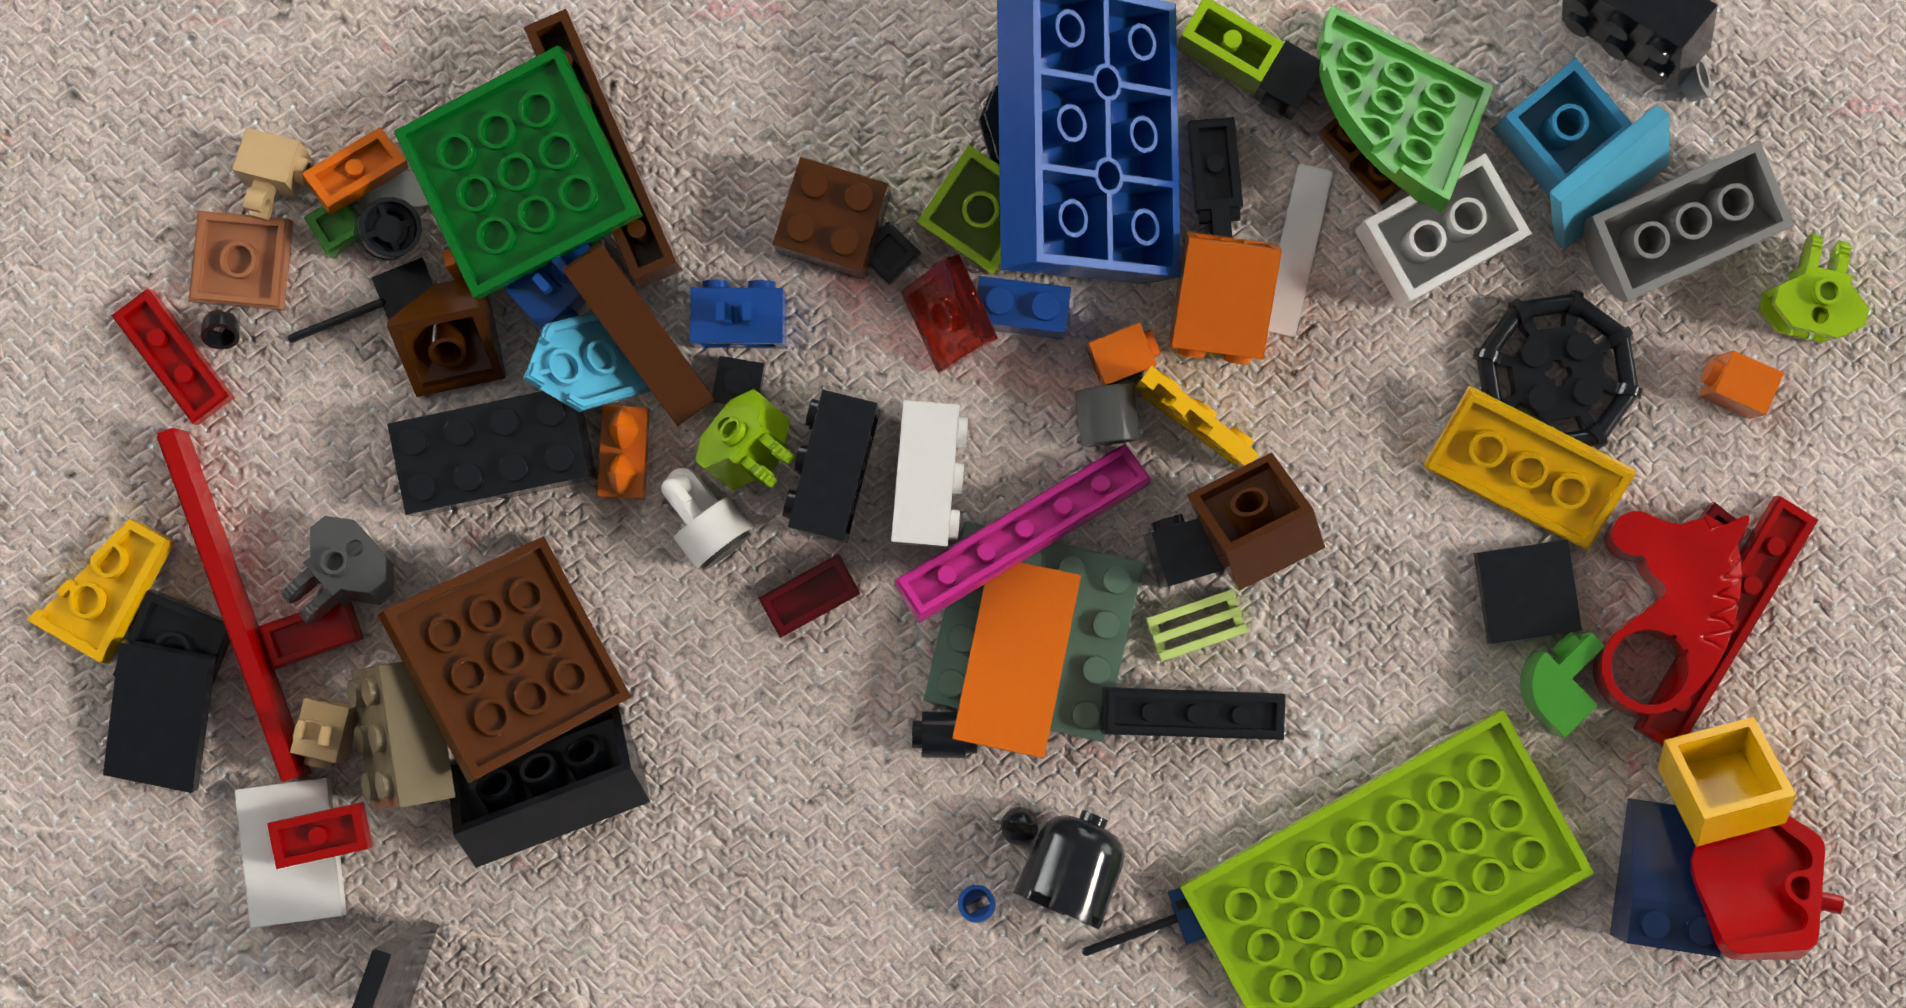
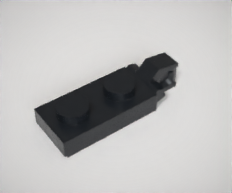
[1187,117,1243,237]

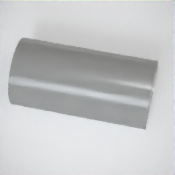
[1583,140,1795,302]

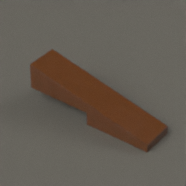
[562,241,715,427]

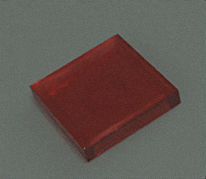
[901,254,998,373]

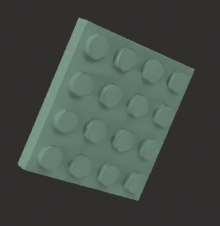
[924,521,1144,742]

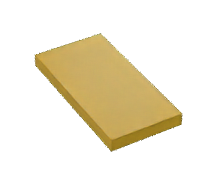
[1424,385,1636,550]

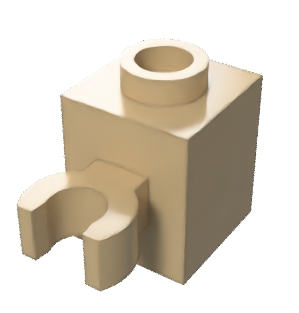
[232,128,313,221]
[290,696,358,769]

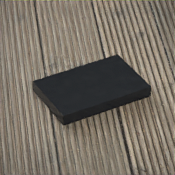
[103,639,216,793]

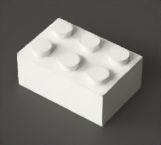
[1354,153,1532,309]
[891,400,968,549]

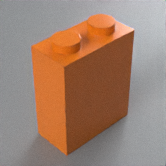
[1169,231,1282,364]

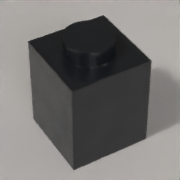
[1252,40,1320,120]

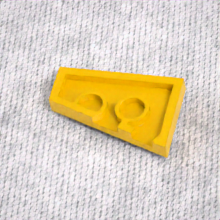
[1134,366,1259,469]
[26,519,175,664]

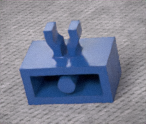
[504,244,592,330]
[690,280,786,349]

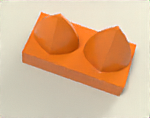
[597,405,650,499]

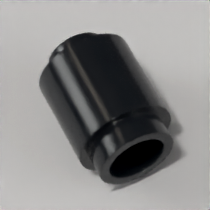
[912,711,978,758]

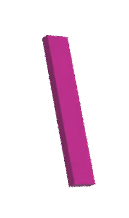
[894,443,1152,623]

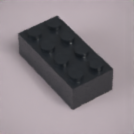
[387,391,597,517]

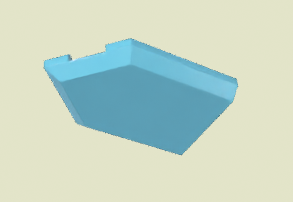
[523,312,651,412]

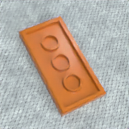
[952,562,1081,759]

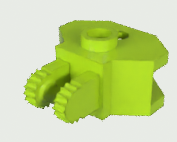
[1758,233,1869,344]
[695,389,796,491]

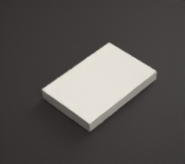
[235,777,347,928]

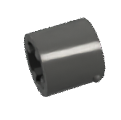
[1075,384,1144,447]

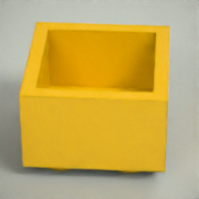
[1657,717,1796,847]

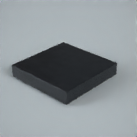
[1473,540,1582,644]
[113,590,230,686]

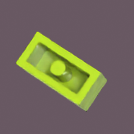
[1177,0,1284,95]

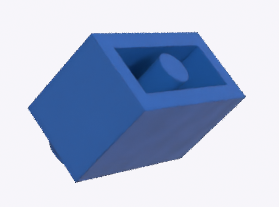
[973,276,1071,340]

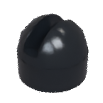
[201,309,240,350]
[1001,807,1038,845]

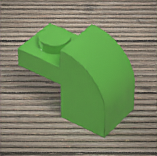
[1520,632,1605,738]

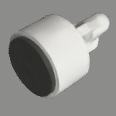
[661,467,753,571]

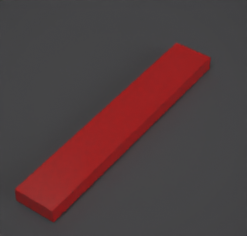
[1633,496,1818,747]

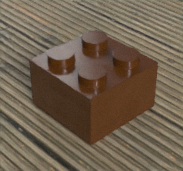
[772,157,891,280]

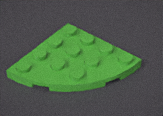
[1317,5,1494,213]

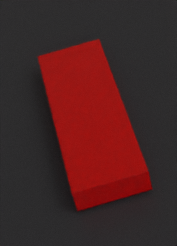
[111,288,234,425]

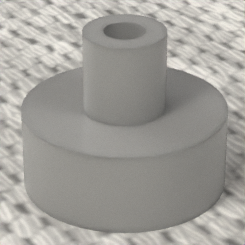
[1665,58,1712,102]

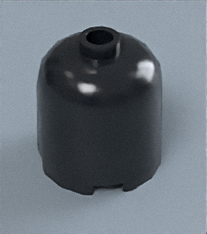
[1013,810,1125,930]

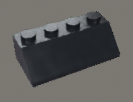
[449,704,650,868]

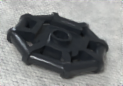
[1473,290,1643,450]

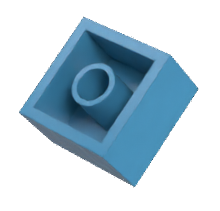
[1491,58,1632,197]

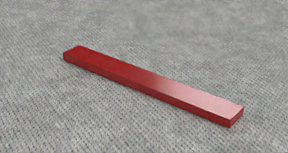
[157,428,312,782]

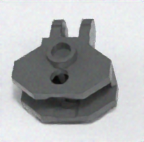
[281,516,394,624]

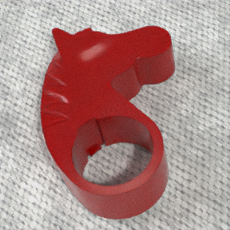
[1593,511,1750,717]

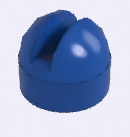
[958,885,996,923]

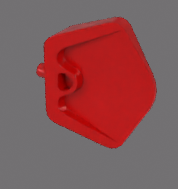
[1690,816,1844,960]

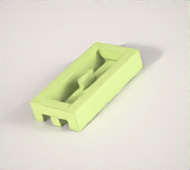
[1145,589,1248,662]

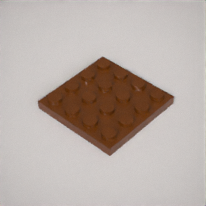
[378,536,631,784]

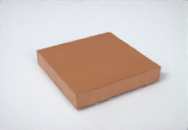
[188,211,293,311]

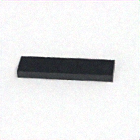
[1101,687,1286,740]

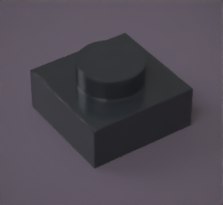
[712,356,766,404]

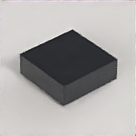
[868,221,921,286]

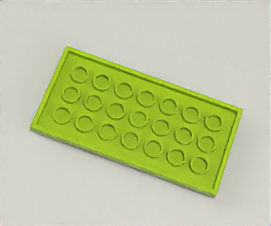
[1178,709,1595,1008]

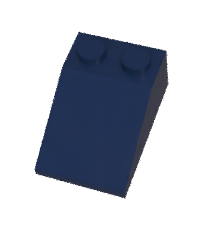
[1610,798,1721,957]

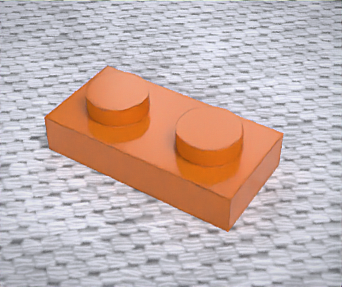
[302,127,408,216]

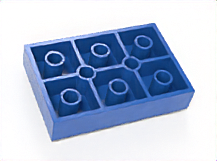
[997,0,1181,284]

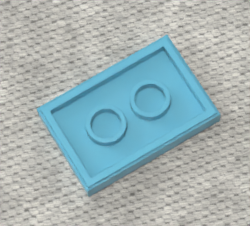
[1550,105,1669,249]

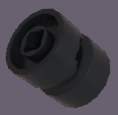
[354,197,422,262]

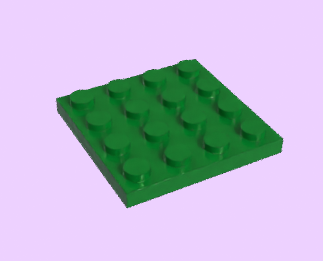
[394,46,643,299]

